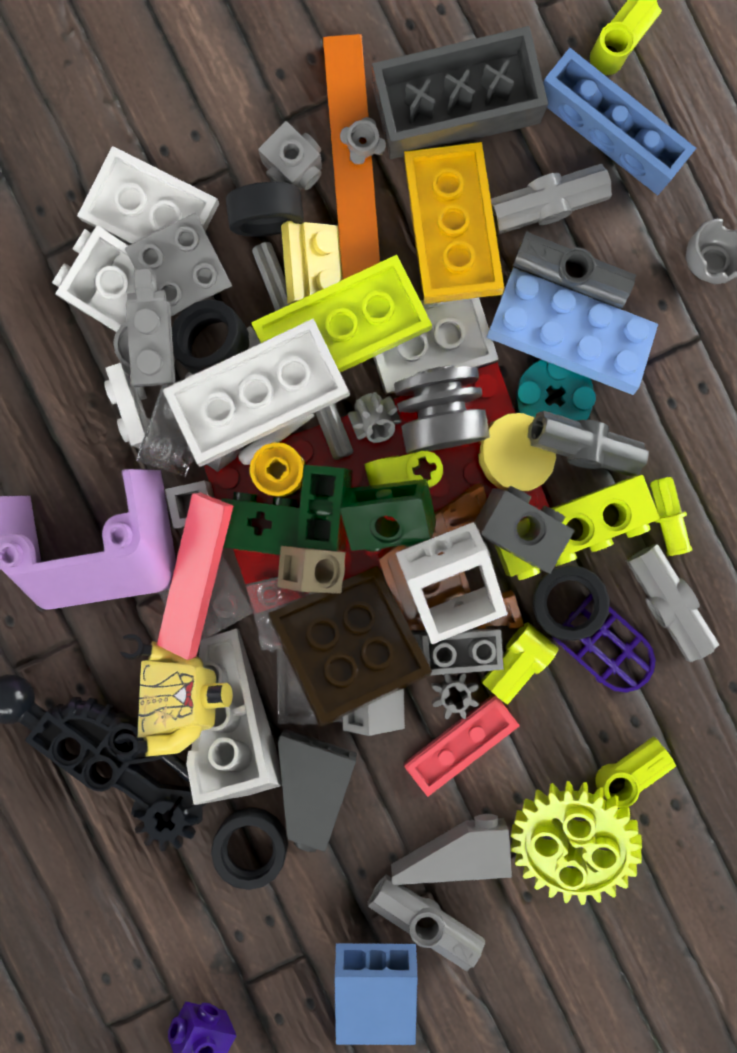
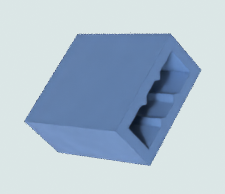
[335,943,418,1045]

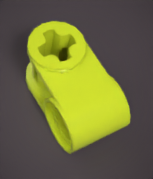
[364,451,443,488]

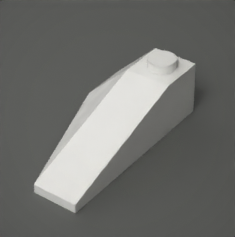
[186,629,282,805]

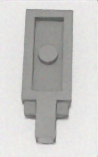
[126,268,175,387]

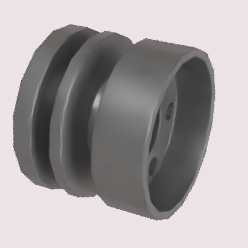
[394,366,490,453]

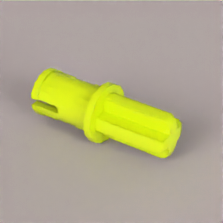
[650,477,692,556]

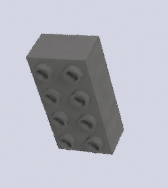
[372,26,548,159]

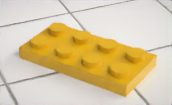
[404,142,504,304]

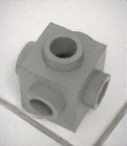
[258,121,322,191]

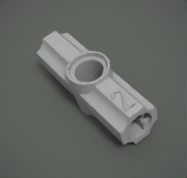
[491,164,612,235]
[626,544,719,662]
[368,874,485,971]

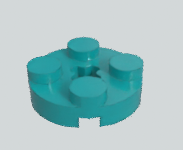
[515,360,596,421]

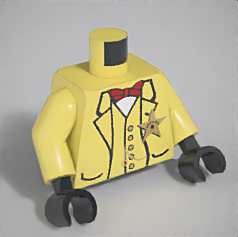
[115,634,233,763]

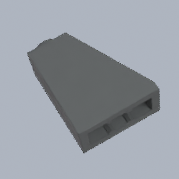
[278,728,357,852]

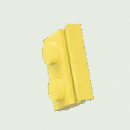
[281,221,343,304]

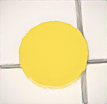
[478,413,556,492]

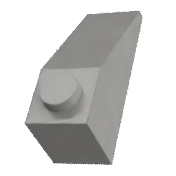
[391,814,512,885]

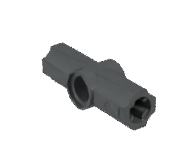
[512,232,636,309]
[527,411,649,477]

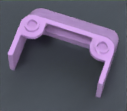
[0,469,176,610]

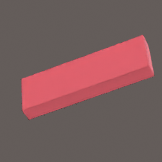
[403,694,520,797]

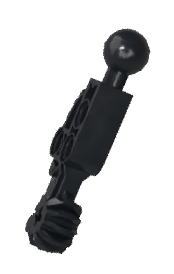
[0,674,206,852]

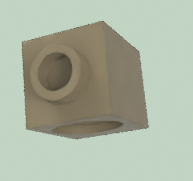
[277,546,345,593]

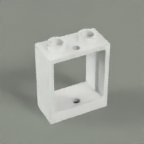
[396,522,508,644]

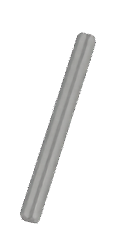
[252,242,353,460]

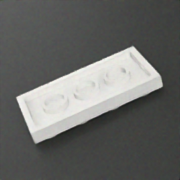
[163,319,350,467]

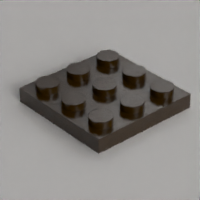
[268,566,432,728]

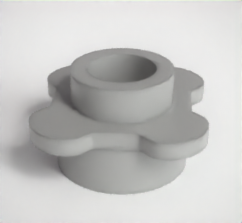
[340,117,386,165]

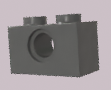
[474,486,575,574]

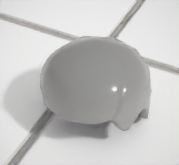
[685,218,737,284]

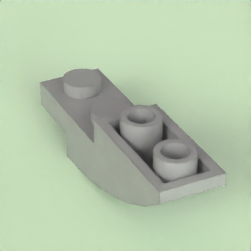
[412,629,504,675]

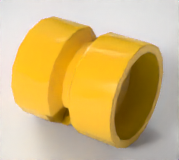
[250,442,306,498]

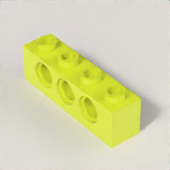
[494,475,660,580]

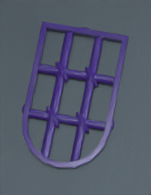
[551,593,656,693]

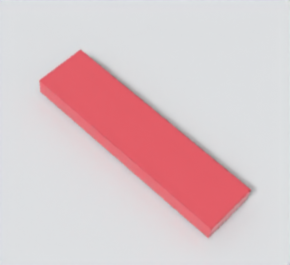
[157,493,233,660]

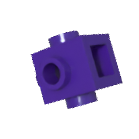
[168,1001,236,1053]

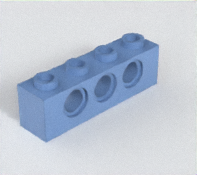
[543,48,696,196]

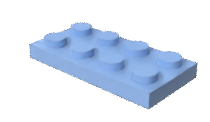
[486,267,658,395]

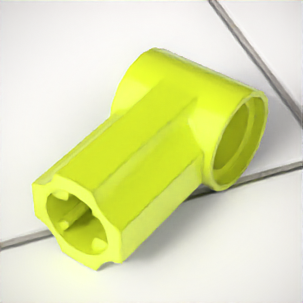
[590,0,662,76]
[481,622,558,705]
[596,736,676,808]

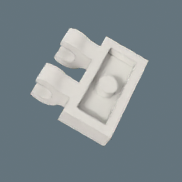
[104,363,159,449]

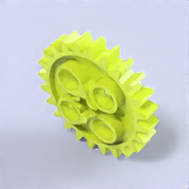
[511,781,642,905]

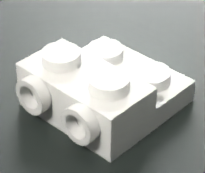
[52,225,136,332]

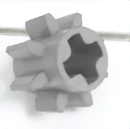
[348,392,401,443]
[431,673,479,719]

